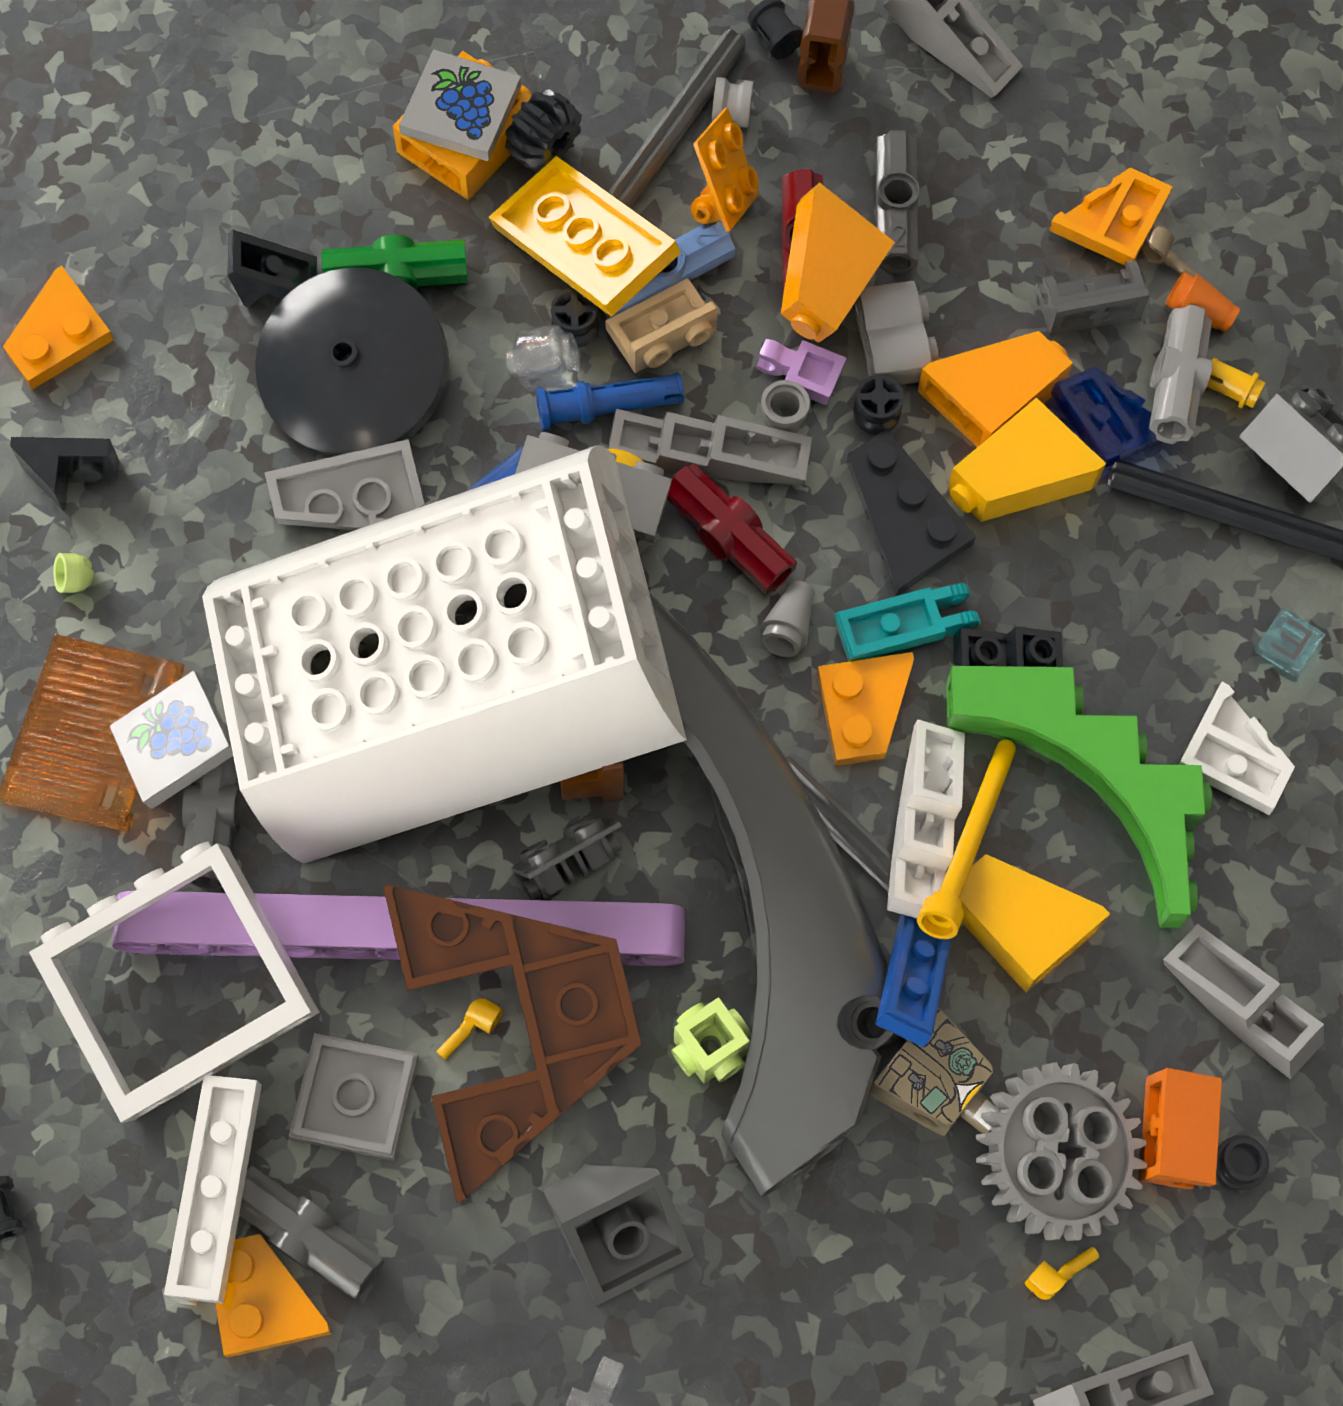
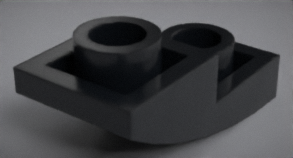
[954,626,1063,667]

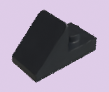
[227,230,317,307]
[10,437,119,510]

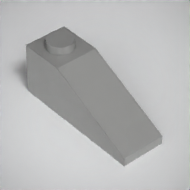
[883,0,1023,98]
[1033,1341,1214,1406]

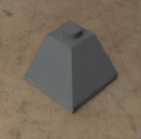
[543,1165,695,1306]

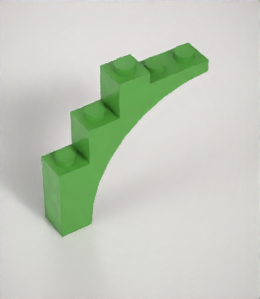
[946,666,1212,928]

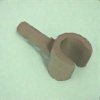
[1142,226,1201,276]

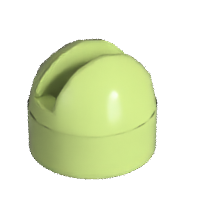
[53,553,94,593]

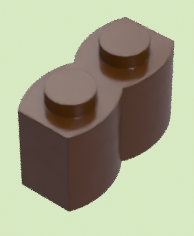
[797,0,855,94]

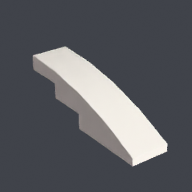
[887,719,965,918]

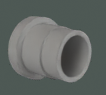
[761,380,810,433]

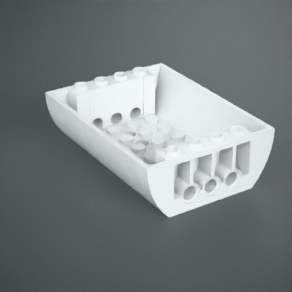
[202,445,687,864]

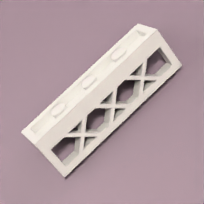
[164,1075,262,1306]

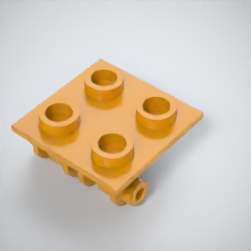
[691,108,759,232]

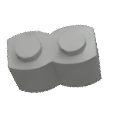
[855,281,938,385]

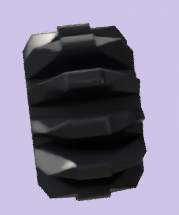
[505,88,582,173]

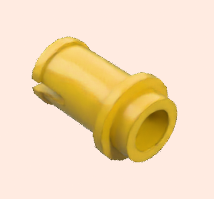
[1207,357,1266,408]

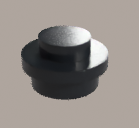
[1216,1135,1269,1190]

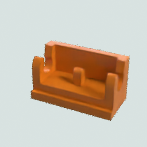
[1138,1068,1222,1189]

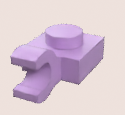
[756,339,847,406]

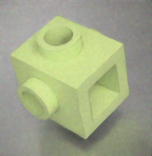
[671,997,751,1084]

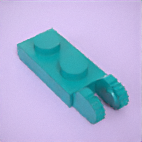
[834,583,981,662]

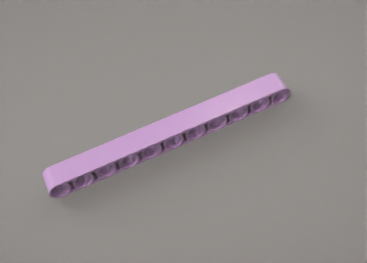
[112,890,686,966]

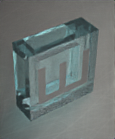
[1254,608,1326,678]

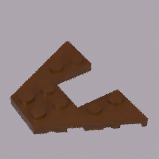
[383,885,642,1203]

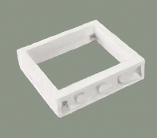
[29,842,320,1123]

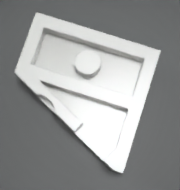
[1179,682,1295,815]

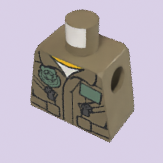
[869,1008,999,1136]

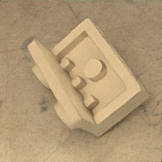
[606,278,718,373]

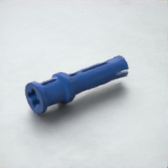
[535,373,684,431]

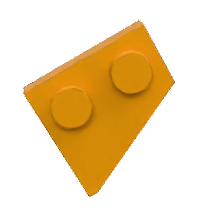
[1049,167,1173,265]
[3,266,114,390]
[215,1234,332,1358]

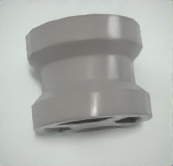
[712,77,754,128]

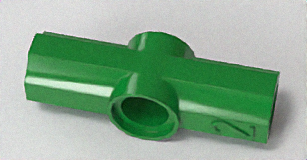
[321,234,468,290]

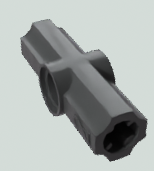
[874,130,920,274]
[181,728,243,888]
[239,1165,385,1300]

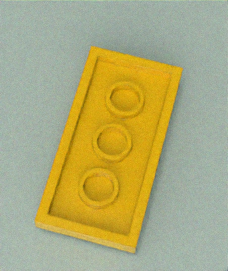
[489,156,681,317]

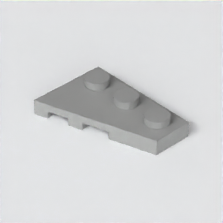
[264,439,425,530]

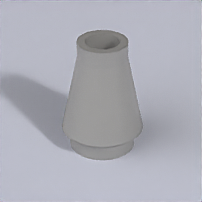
[760,580,815,657]

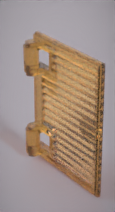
[0,634,184,833]

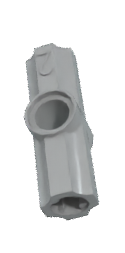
[1149,304,1212,444]

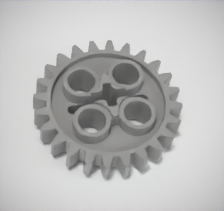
[976,1062,1147,1241]

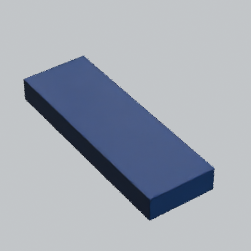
[875,914,952,1047]

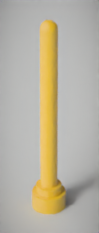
[917,739,1016,939]

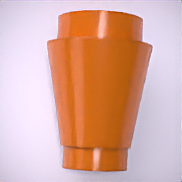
[1165,271,1240,333]

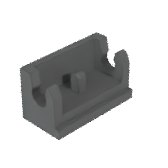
[1036,260,1149,336]

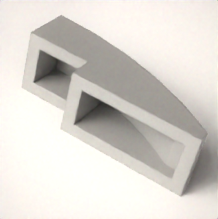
[1163,924,1324,1080]

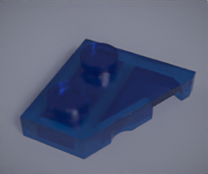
[1051,367,1163,468]

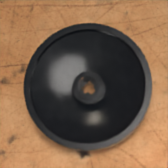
[255,267,449,457]

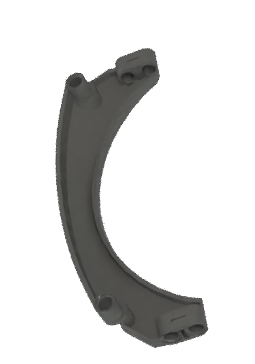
[419,499,901,1197]

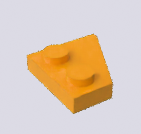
[817,652,914,766]

